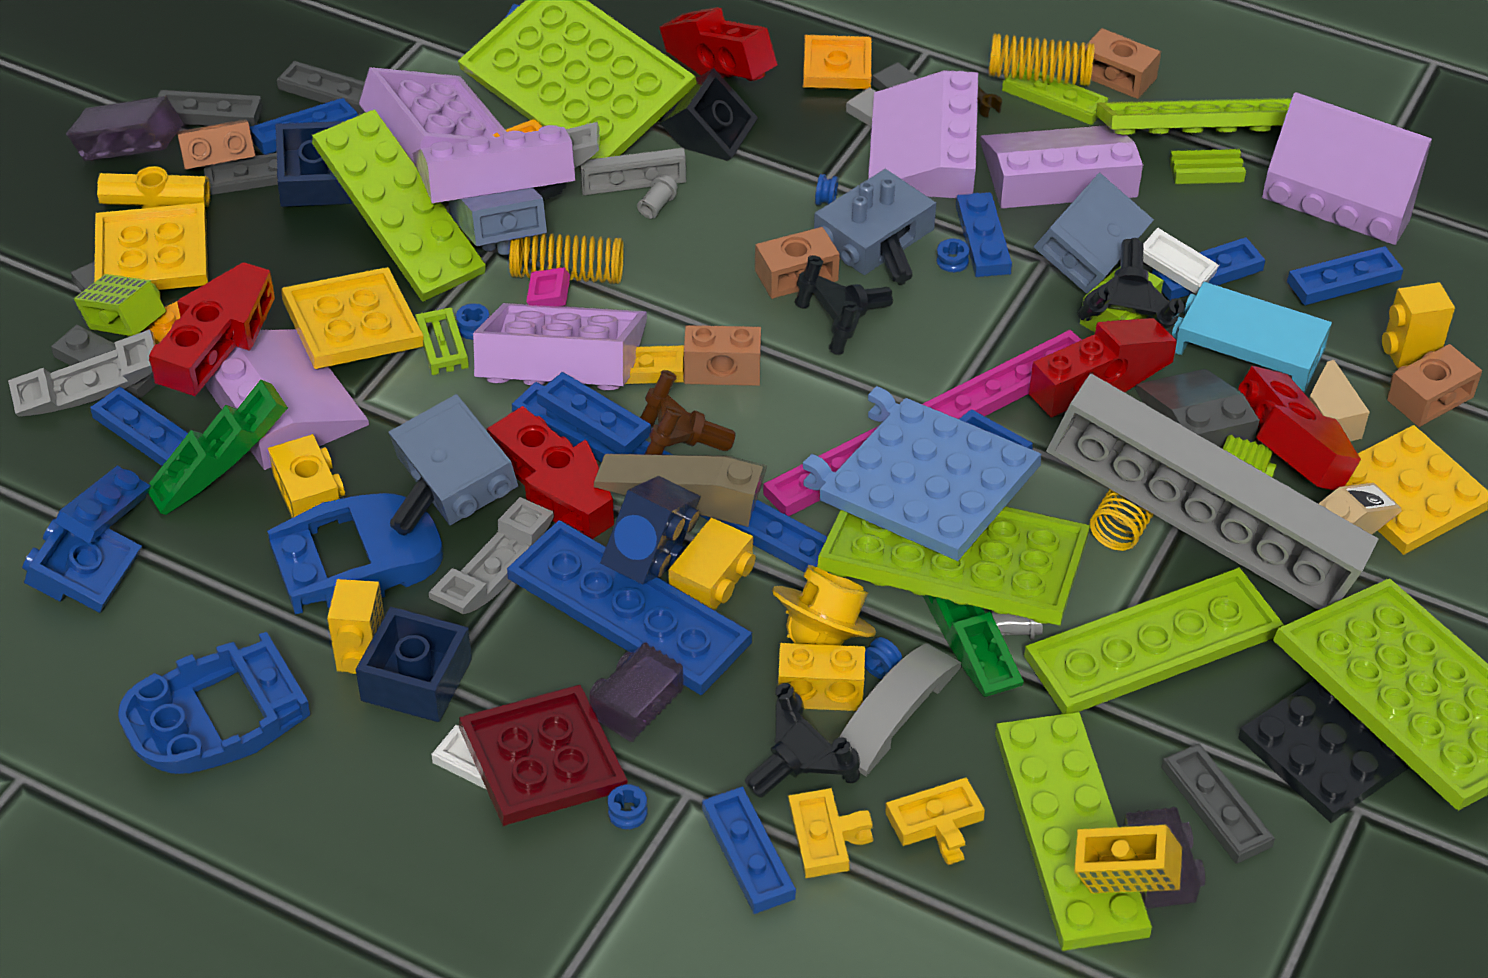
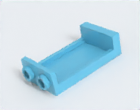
[1172,281,1332,393]

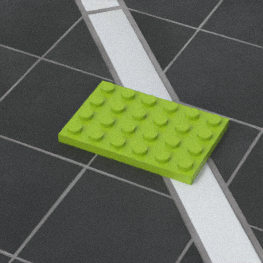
[458,0,697,160]
[817,506,1090,626]
[1273,578,1488,811]

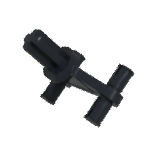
[1078,238,1184,329]
[794,255,893,355]
[745,683,860,798]

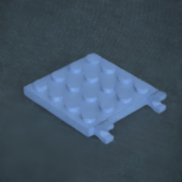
[803,386,1041,561]

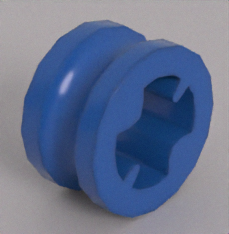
[815,174,839,206]
[937,239,969,272]
[456,303,489,340]
[865,637,903,679]
[608,785,647,829]

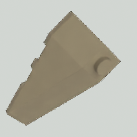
[594,454,767,527]

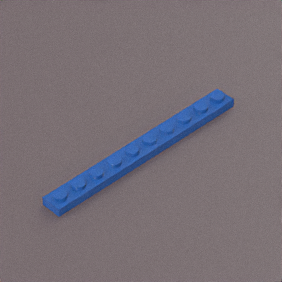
[512,382,831,574]

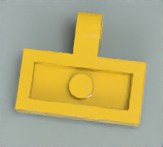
[885,777,985,865]
[788,788,873,878]

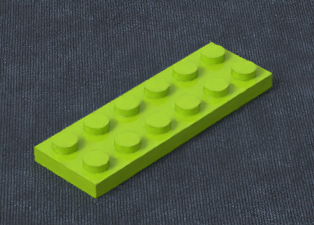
[1096,98,1292,135]
[312,109,486,302]
[1024,567,1284,714]
[995,712,1152,951]

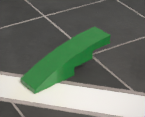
[148,379,288,515]
[923,595,1024,697]

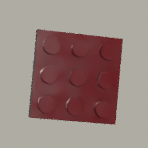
[459,685,628,826]

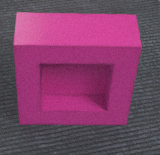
[526,267,570,306]

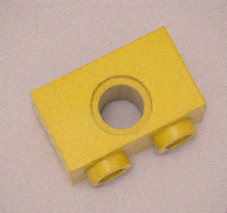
[268,434,345,518]

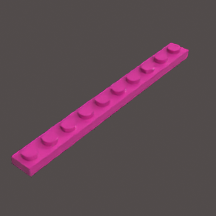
[763,330,1082,516]

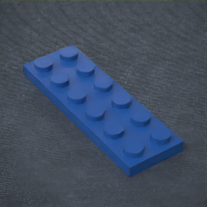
[507,520,752,696]

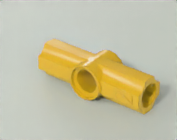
[97,166,211,208]

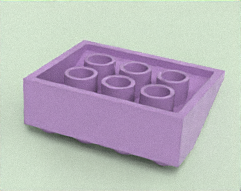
[359,67,507,168]
[868,71,978,198]
[1262,92,1432,245]
[413,125,575,203]
[980,126,1143,208]
[473,303,647,390]
[205,329,369,470]

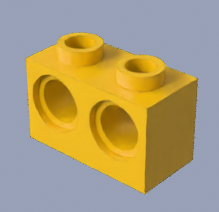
[778,643,865,711]

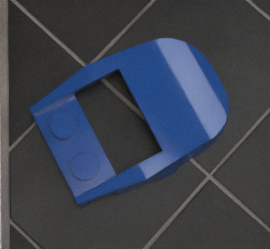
[267,493,443,614]
[118,632,310,774]

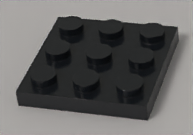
[1238,679,1410,823]

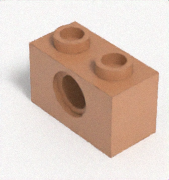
[1079,28,1161,99]
[177,119,255,169]
[755,227,840,299]
[684,325,761,386]
[1387,344,1482,427]

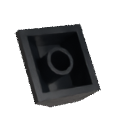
[660,68,758,161]

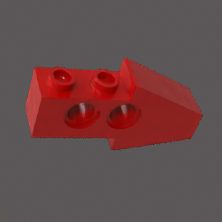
[659,7,777,81]
[149,262,275,397]
[1029,318,1177,418]
[1238,366,1361,490]
[486,406,614,539]

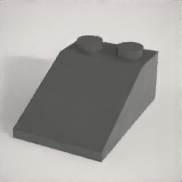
[1135,369,1260,449]

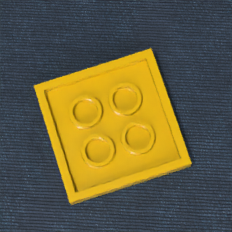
[94,203,208,290]
[282,267,423,369]
[1346,425,1488,555]

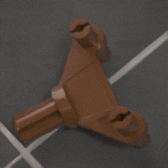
[640,370,736,455]

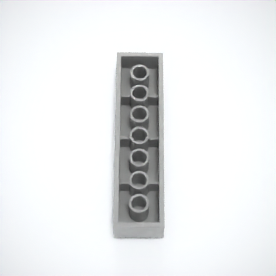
[1046,373,1379,610]

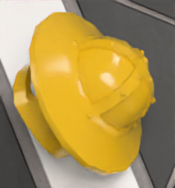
[772,565,876,645]

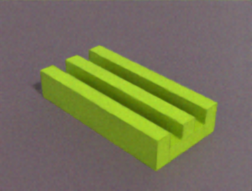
[1169,149,1246,184]
[415,307,469,375]

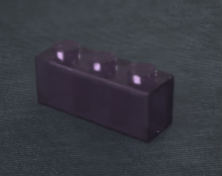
[66,96,183,161]

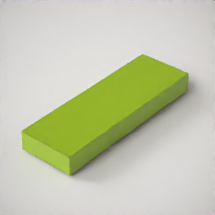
[1002,64,1108,125]

